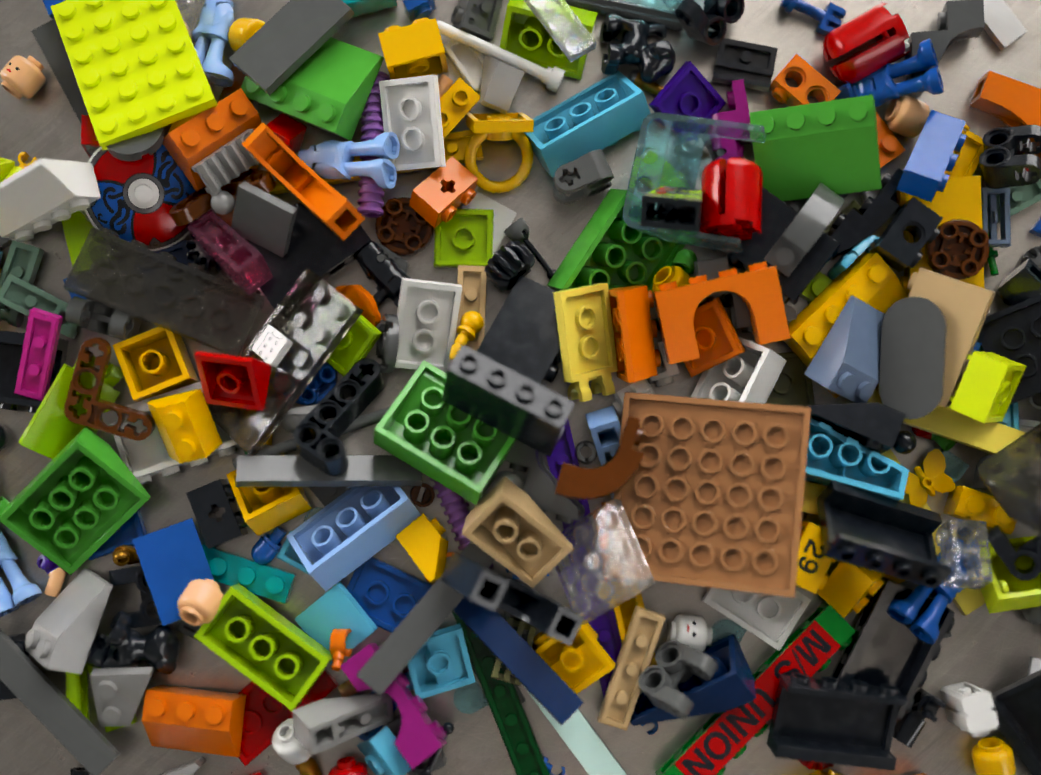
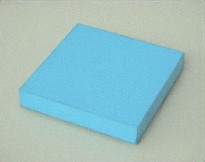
[294,581,378,666]

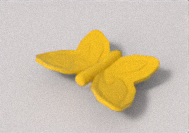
[905,448,956,508]

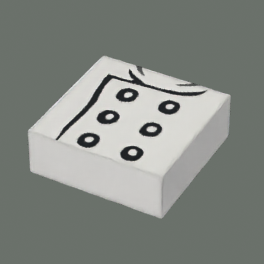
[252,325,293,367]

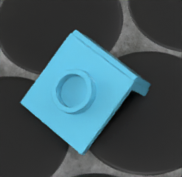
[357,725,412,775]

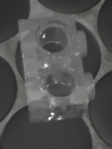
[936,519,992,589]

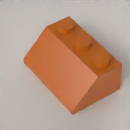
[163,88,262,192]
[609,285,661,383]
[142,685,246,757]

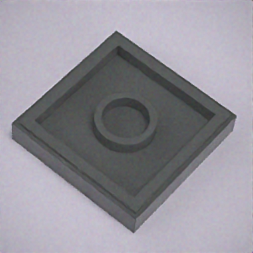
[230,181,298,258]

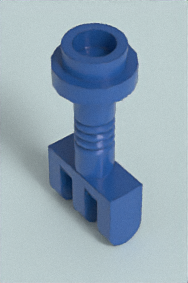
[780,0,846,36]

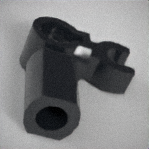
[893,688,946,748]

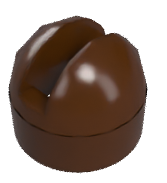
[410,483,435,507]

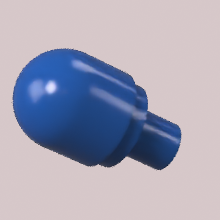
[251,526,287,565]

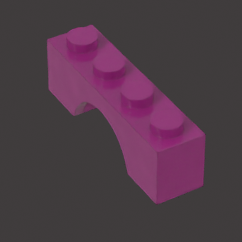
[340,643,447,770]

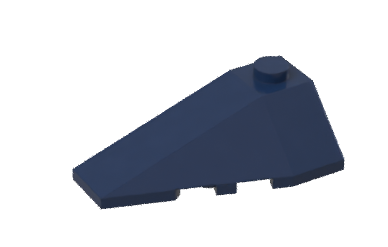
[630,633,756,726]

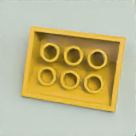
[784,252,908,398]

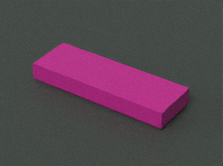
[14,308,63,401]

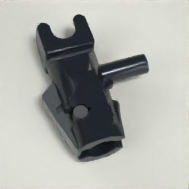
[355,241,412,308]

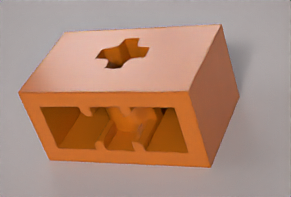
[409,156,478,228]

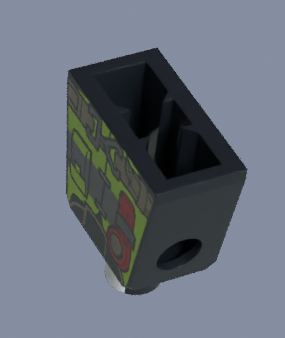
[641,186,703,232]

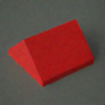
[194,351,272,411]

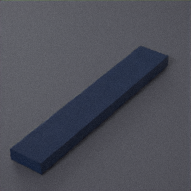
[453,596,584,725]

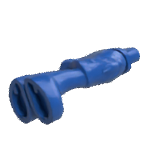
[837,38,944,108]
[887,538,977,644]

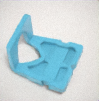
[827,235,889,280]

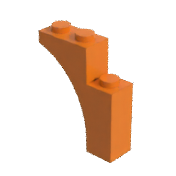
[970,70,1041,158]
[241,122,365,241]

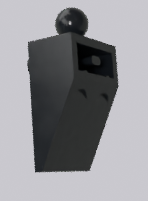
[807,402,917,454]

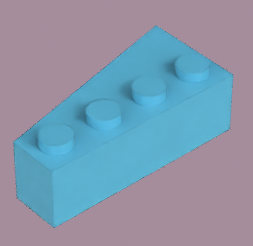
[805,417,909,501]

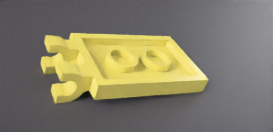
[553,283,618,402]

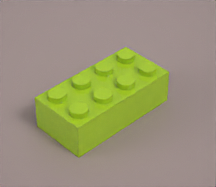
[193,584,332,711]

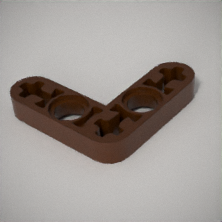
[169,169,276,226]
[64,337,155,441]

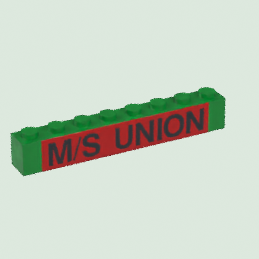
[655,602,856,775]

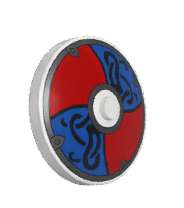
[85,144,200,252]

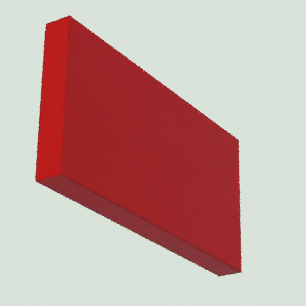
[237,669,339,766]

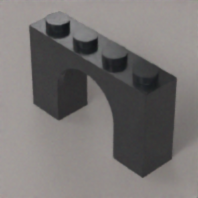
[440,551,585,646]

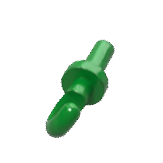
[987,233,999,276]

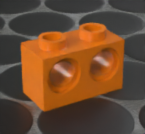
[770,54,841,107]

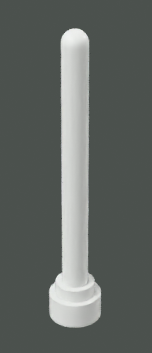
[437,21,565,92]

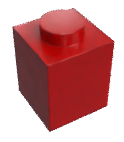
[266,113,307,154]

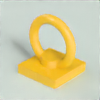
[464,112,534,193]

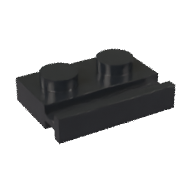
[712,38,778,92]

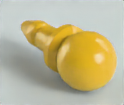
[449,311,484,360]

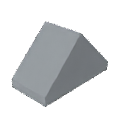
[480,55,524,114]

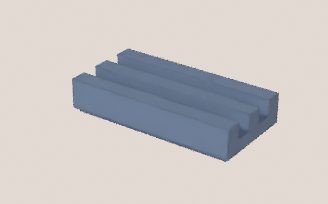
[981,187,1011,248]

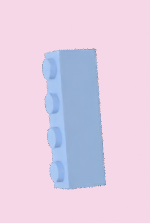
[286,486,421,591]

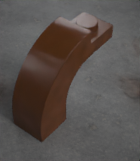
[555,416,644,500]

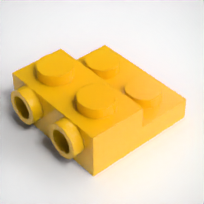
[532,612,616,694]

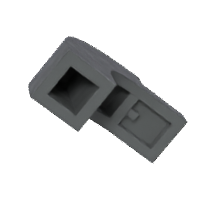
[764,183,845,277]

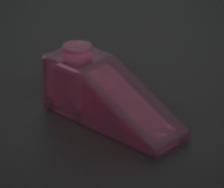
[187,210,273,295]

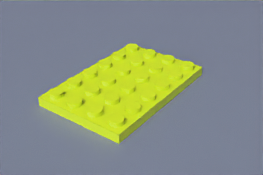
[50,0,218,151]

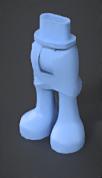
[192,0,234,87]
[298,132,400,189]
[0,530,42,617]

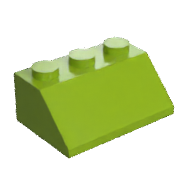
[500,0,598,80]

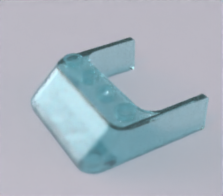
[623,112,766,253]

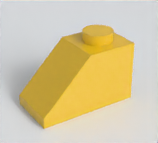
[395,513,448,584]

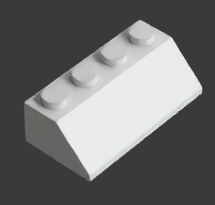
[0,158,101,242]
[691,337,787,404]

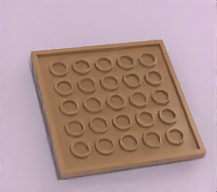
[606,392,811,598]

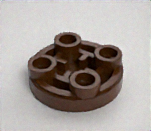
[375,197,434,256]
[925,219,989,280]

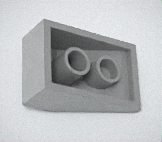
[25,568,113,674]

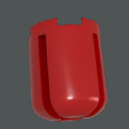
[823,2,910,84]
[700,157,763,241]

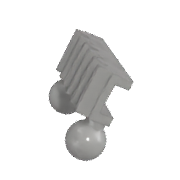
[191,129,276,215]

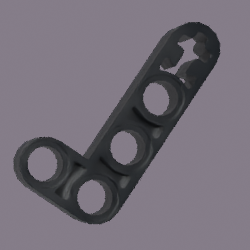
[293,359,384,476]

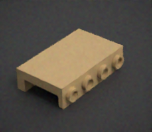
[907,268,996,408]

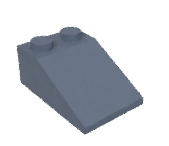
[804,295,885,403]

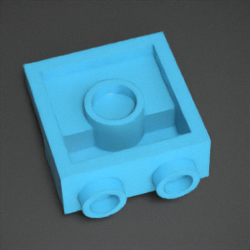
[404,623,475,699]

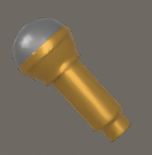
[627,70,664,96]

